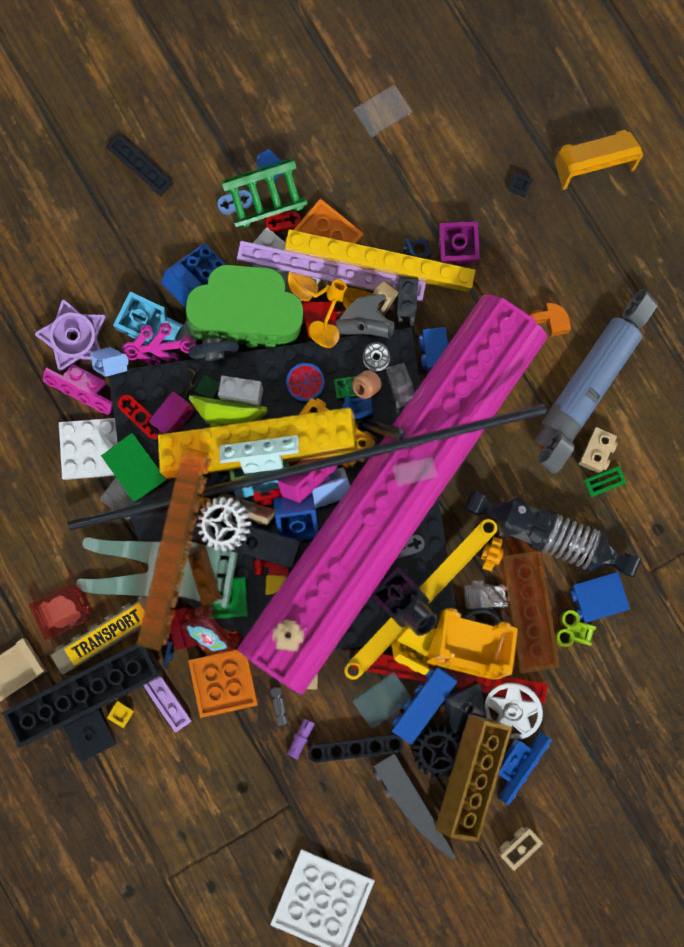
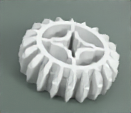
[197,497,251,551]

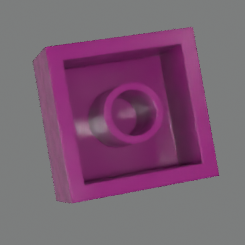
[438,222,480,266]

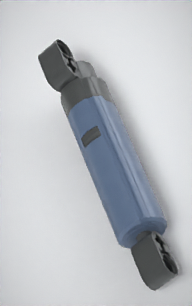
[533,289,658,473]

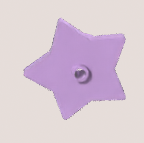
[35,300,106,372]

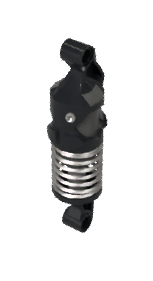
[464,491,642,578]

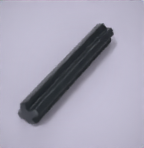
[359,417,406,440]

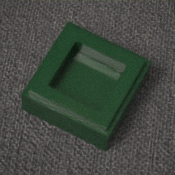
[195,374,220,399]

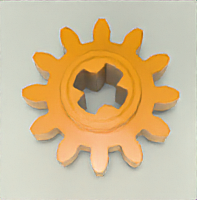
[481,537,504,571]

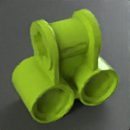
[554,610,596,647]

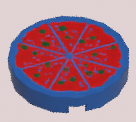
[286,363,325,402]

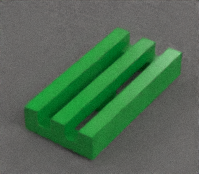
[583,466,627,498]

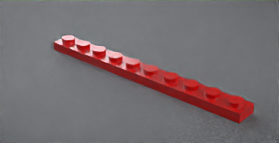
[352,649,548,704]

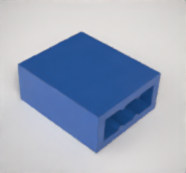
[570,572,630,623]

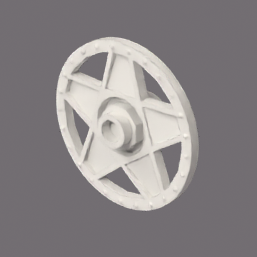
[484,683,543,739]

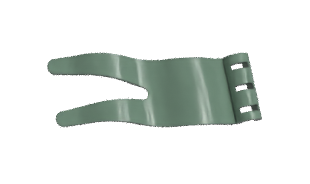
[76,537,237,608]

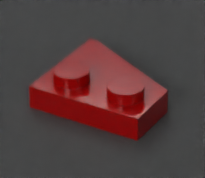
[253,489,284,506]

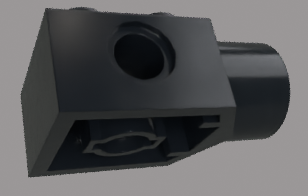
[371,567,438,636]

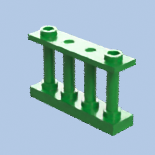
[221,158,307,228]

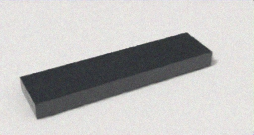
[106,133,173,197]

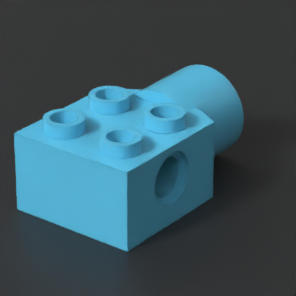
[113,292,184,344]

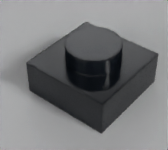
[508,172,533,198]

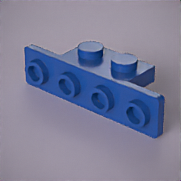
[497,732,552,805]

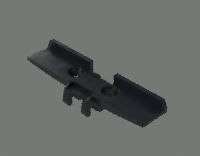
[167,505,300,568]

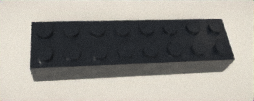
[2,641,163,748]

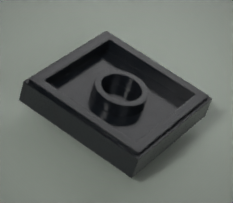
[444,682,487,734]
[63,709,116,763]

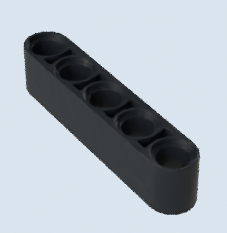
[308,734,404,763]

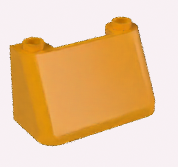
[427,608,518,679]

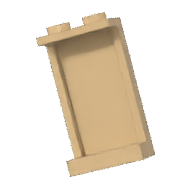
[0,639,47,702]

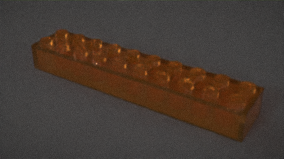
[137,447,211,651]

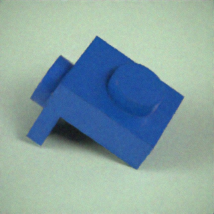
[343,397,375,420]

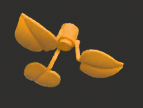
[287,271,372,348]

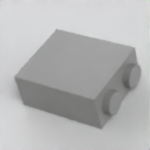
[218,376,263,406]

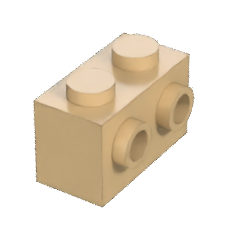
[578,427,618,473]
[498,826,543,871]

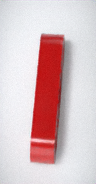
[118,395,163,440]

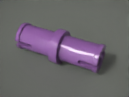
[287,719,315,759]

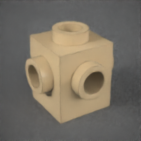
[274,620,303,651]

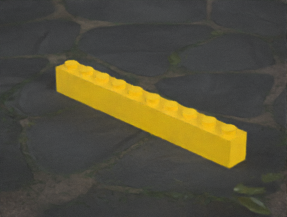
[285,230,475,292]

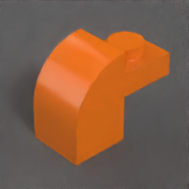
[529,303,571,337]

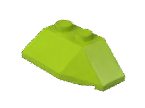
[189,395,268,428]

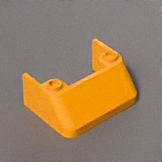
[555,130,643,190]

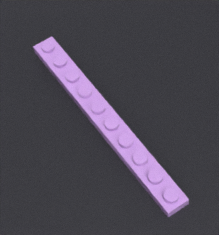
[237,241,426,301]

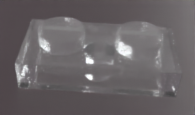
[393,457,437,487]

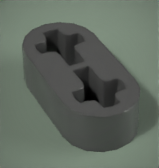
[396,535,424,559]

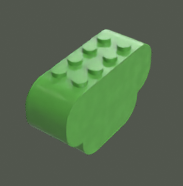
[186,265,303,349]

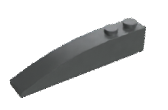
[373,753,456,860]

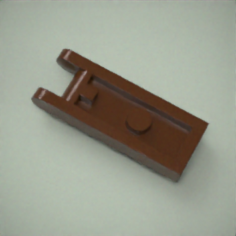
[188,548,221,606]

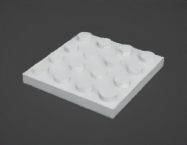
[271,849,374,947]

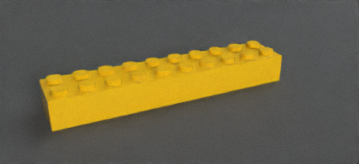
[158,408,358,479]

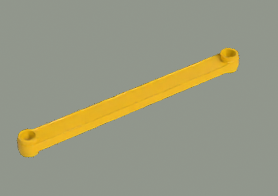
[344,519,497,680]

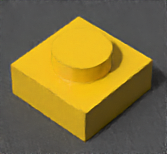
[107,701,134,728]

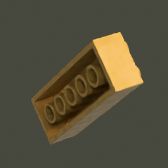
[435,715,512,842]

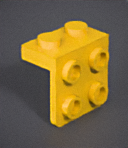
[391,627,436,675]

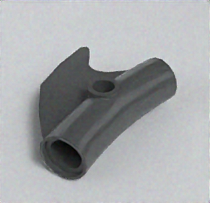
[336,294,394,338]

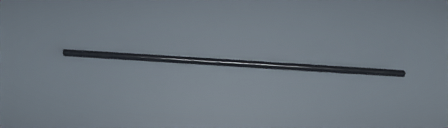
[68,404,547,531]

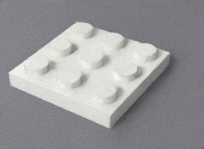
[59,418,118,480]

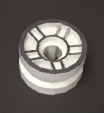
[363,342,390,372]

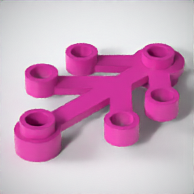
[122,323,196,366]

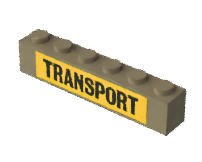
[51,596,165,675]

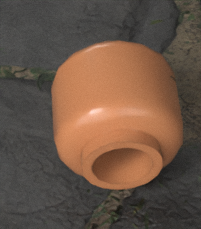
[352,370,381,399]

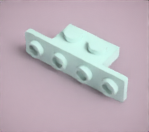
[219,435,299,474]

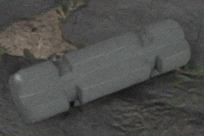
[271,687,287,726]

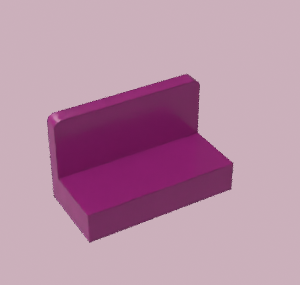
[149,392,196,434]

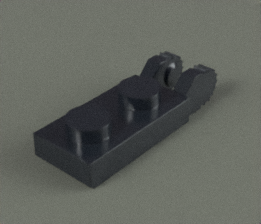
[397,277,419,332]

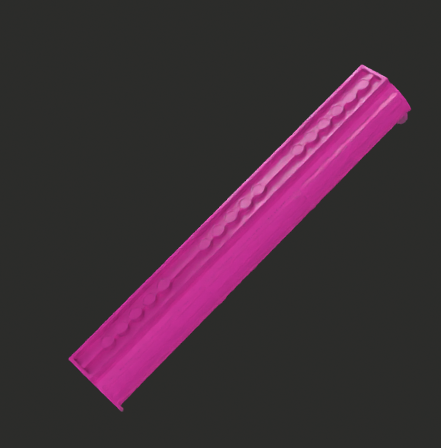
[237,294,547,695]

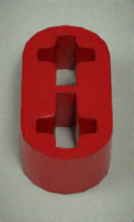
[266,211,301,233]

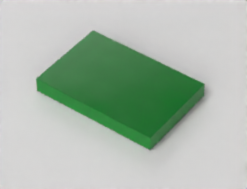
[100,433,166,503]

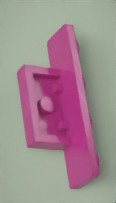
[43,364,113,415]

